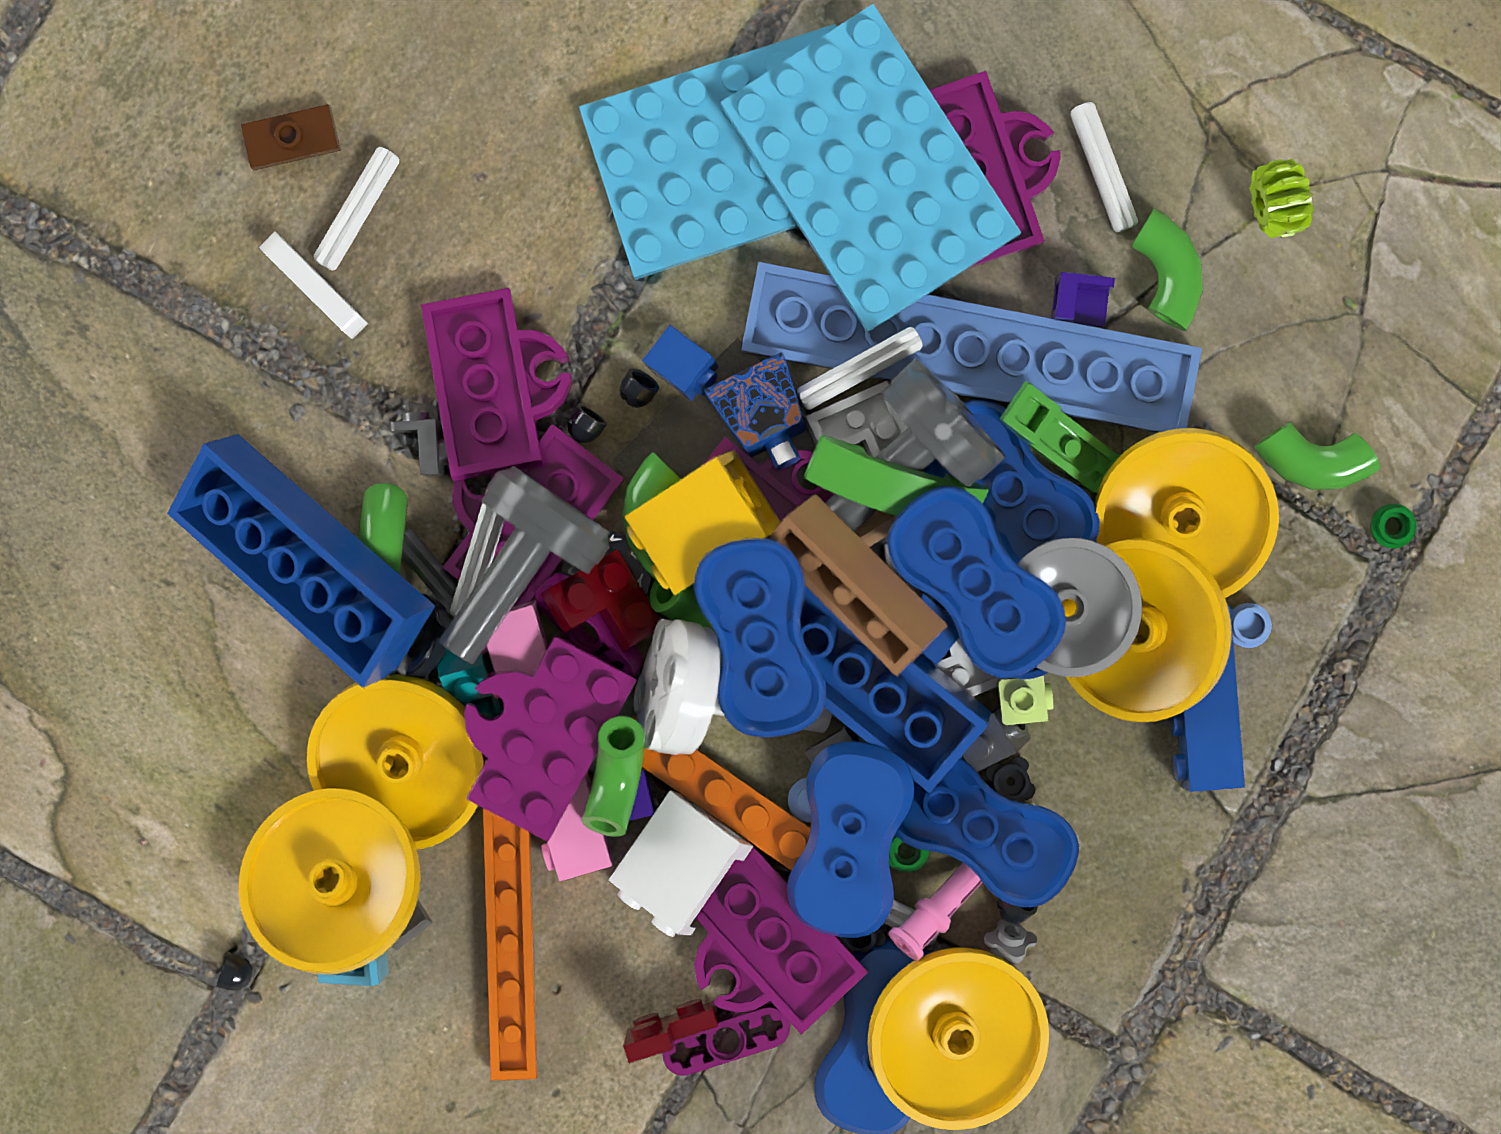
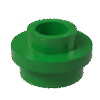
[1370,504,1417,549]
[889,835,929,873]

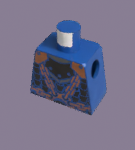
[704,352,807,470]

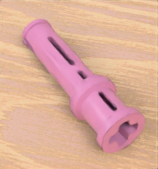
[889,863,983,961]

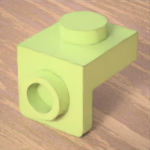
[998,675,1053,725]

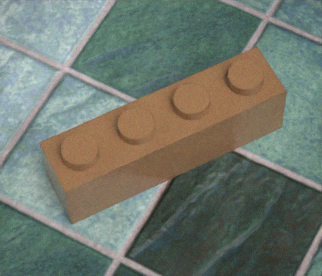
[768,494,948,676]

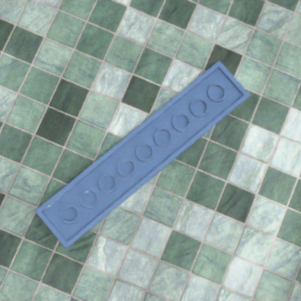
[741,262,1202,433]

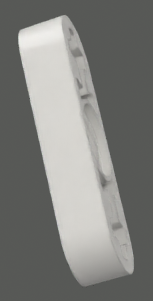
[259,231,368,339]

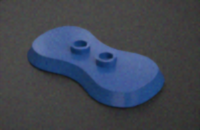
[924,399,1100,564]
[887,486,1066,678]
[694,539,826,737]
[787,741,914,938]
[895,757,1079,907]
[814,938,932,1134]

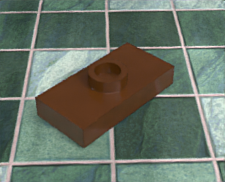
[241,104,341,171]

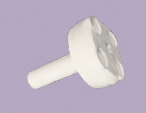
[633,619,832,755]

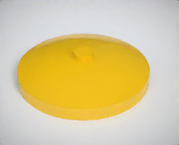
[1095,428,1279,598]
[1061,538,1231,722]
[307,674,487,850]
[239,788,421,975]
[868,948,1049,1130]

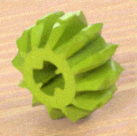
[1249,159,1314,238]

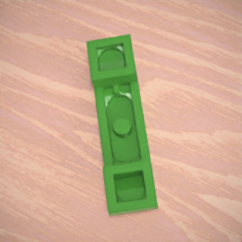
[999,381,1121,496]
[804,435,989,516]

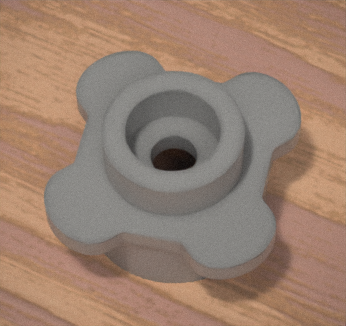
[984,919,1037,964]

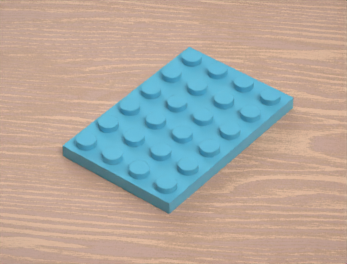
[720,4,1021,333]
[579,24,836,280]

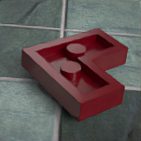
[541,549,660,652]
[623,999,719,1064]

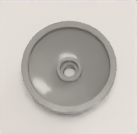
[1017,538,1142,677]

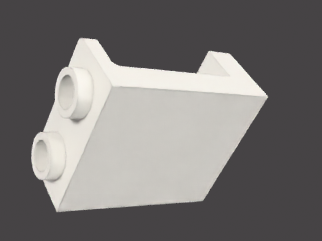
[608,791,753,937]

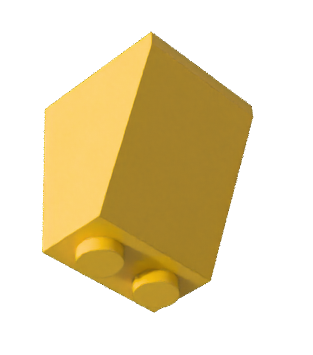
[625,449,781,595]

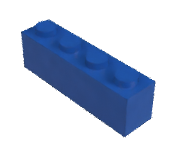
[1169,605,1245,792]

